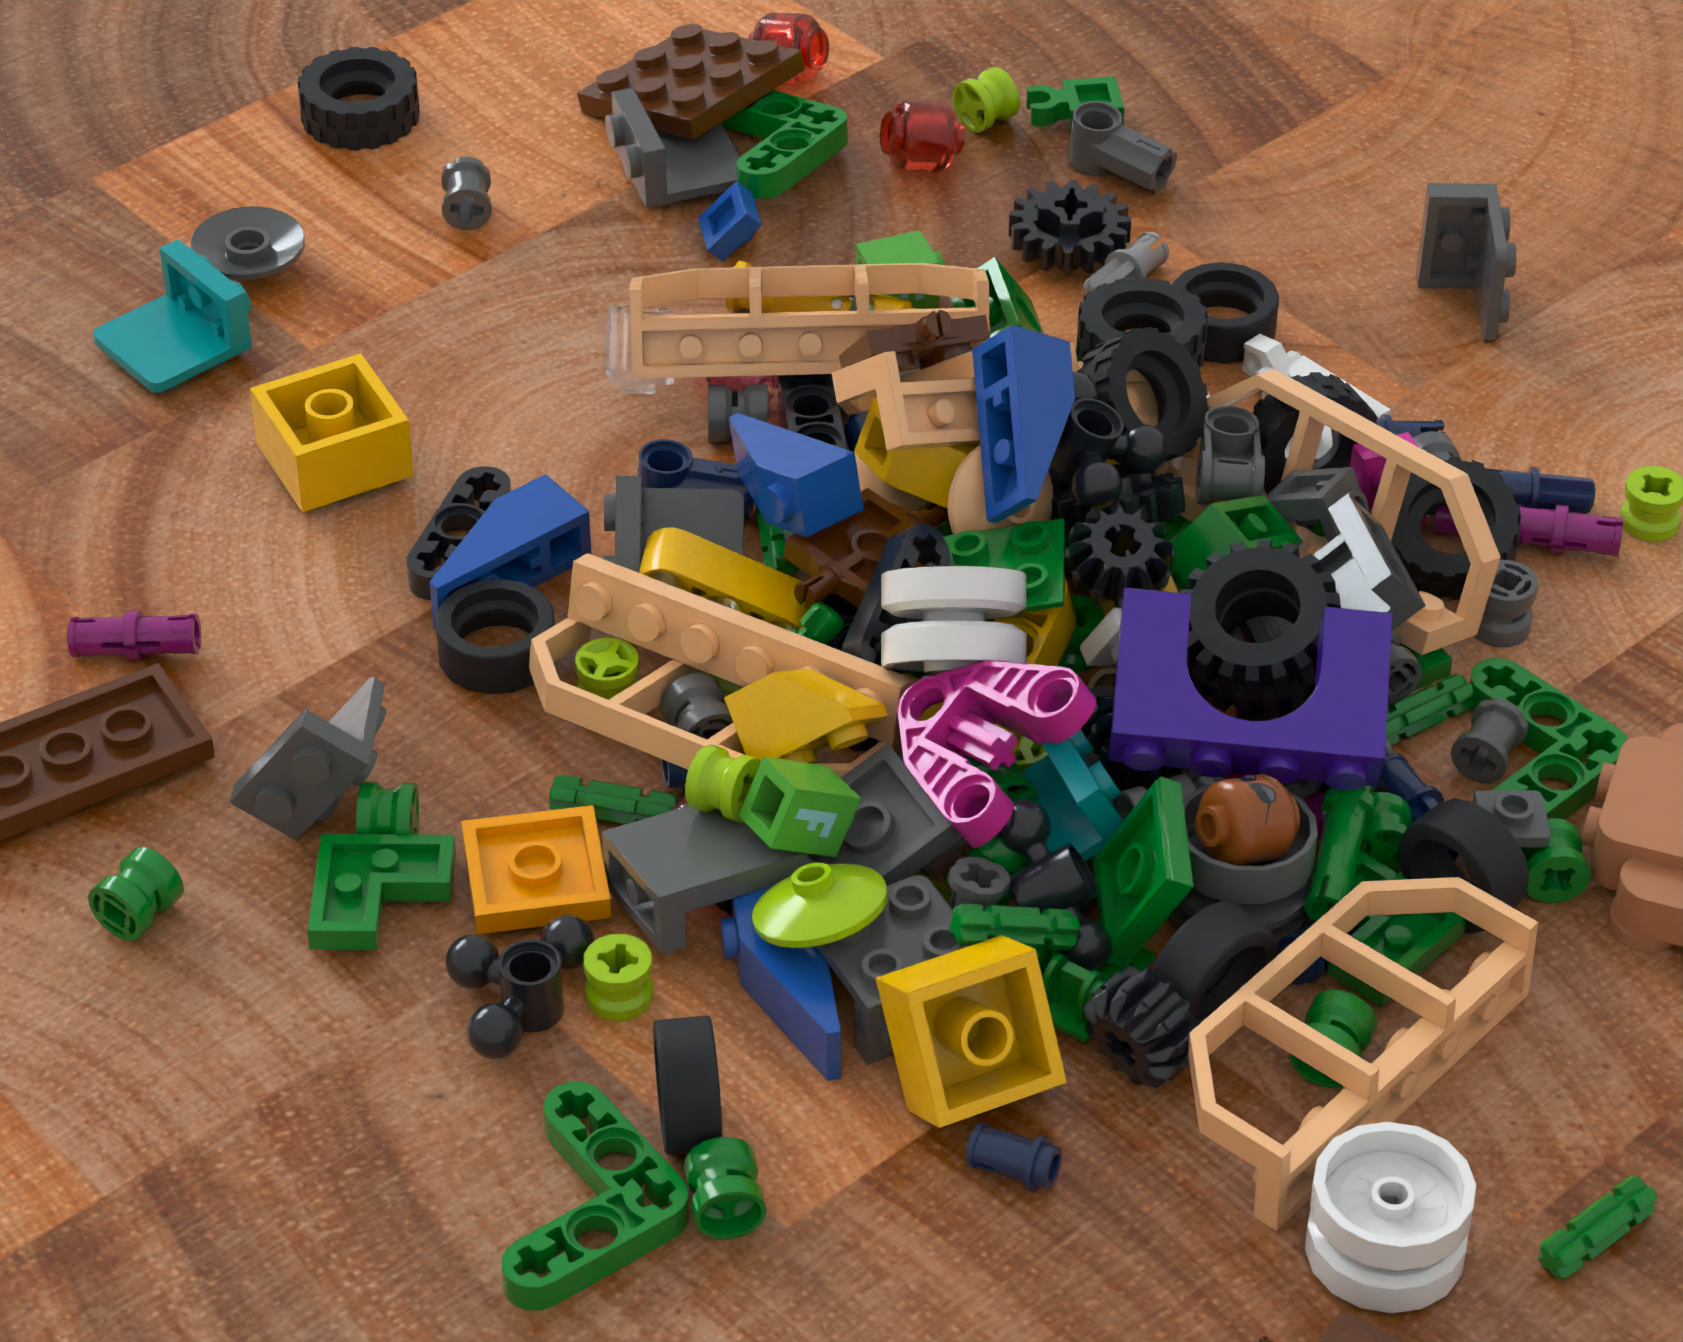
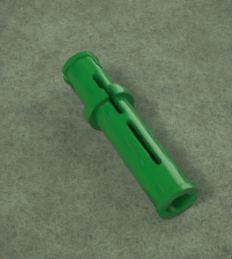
[1304,786,1376,921]

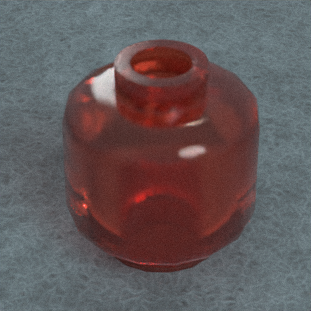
[748,12,830,83]
[879,99,965,172]

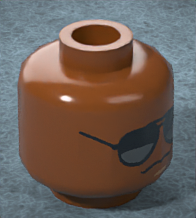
[1195,774,1300,866]

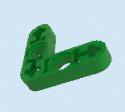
[721,90,848,199]
[1469,658,1628,820]
[501,1081,689,1311]

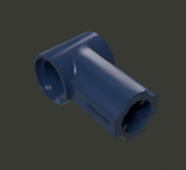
[638,439,754,521]

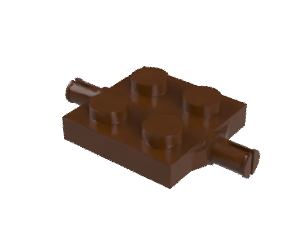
[839,310,990,372]
[783,488,949,609]

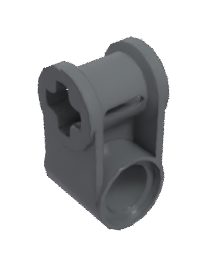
[1195,406,1265,505]

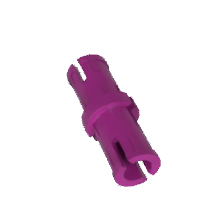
[67,610,201,661]

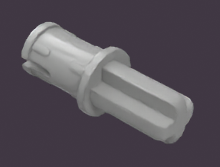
[1083,232,1169,293]

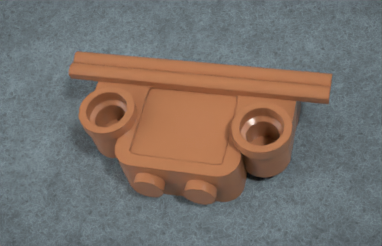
[1582,723,1683,952]

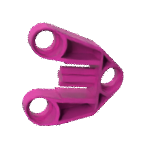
[897,660,1096,848]

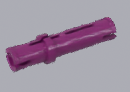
[1434,503,1624,557]

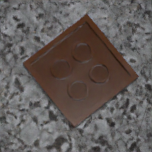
[577,24,805,139]

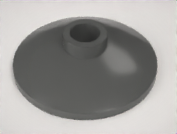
[190,206,305,280]

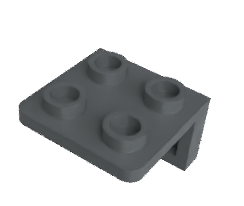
[605,88,740,208]
[1416,183,1517,341]
[603,476,744,573]
[230,677,386,841]
[816,875,968,1065]

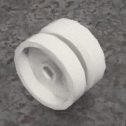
[881,566,1027,675]
[1305,1122,1476,1313]

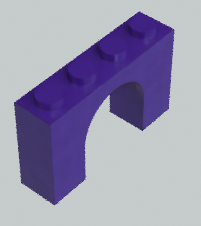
[1108,588,1392,790]

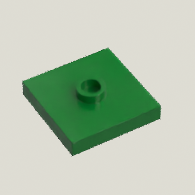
[1093,777,1193,968]

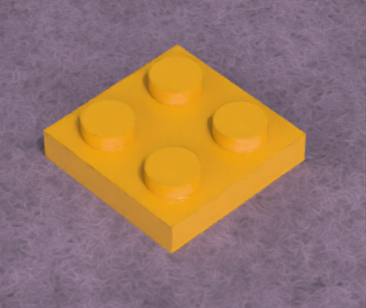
[461,805,611,934]

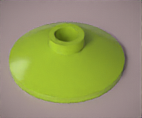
[752,863,888,948]

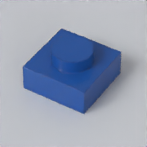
[698,181,762,261]

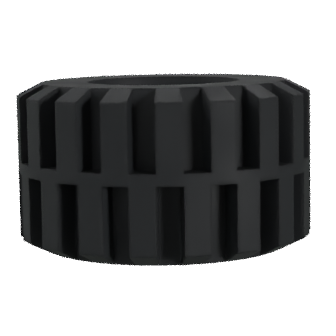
[1180,540,1341,719]

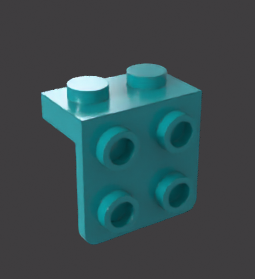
[93,239,252,392]
[1010,729,1123,899]

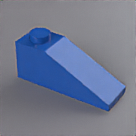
[972,325,1075,524]
[729,413,864,537]
[429,474,591,630]
[720,886,841,1080]

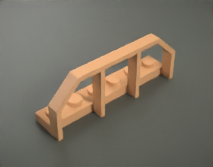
[629,263,990,379]
[831,342,1159,451]
[1154,369,1501,655]
[529,553,913,778]
[1188,877,1539,1231]

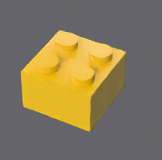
[250,353,414,512]
[875,935,1067,1128]

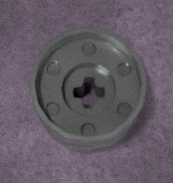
[1169,783,1317,942]

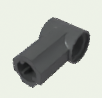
[1068,101,1177,194]

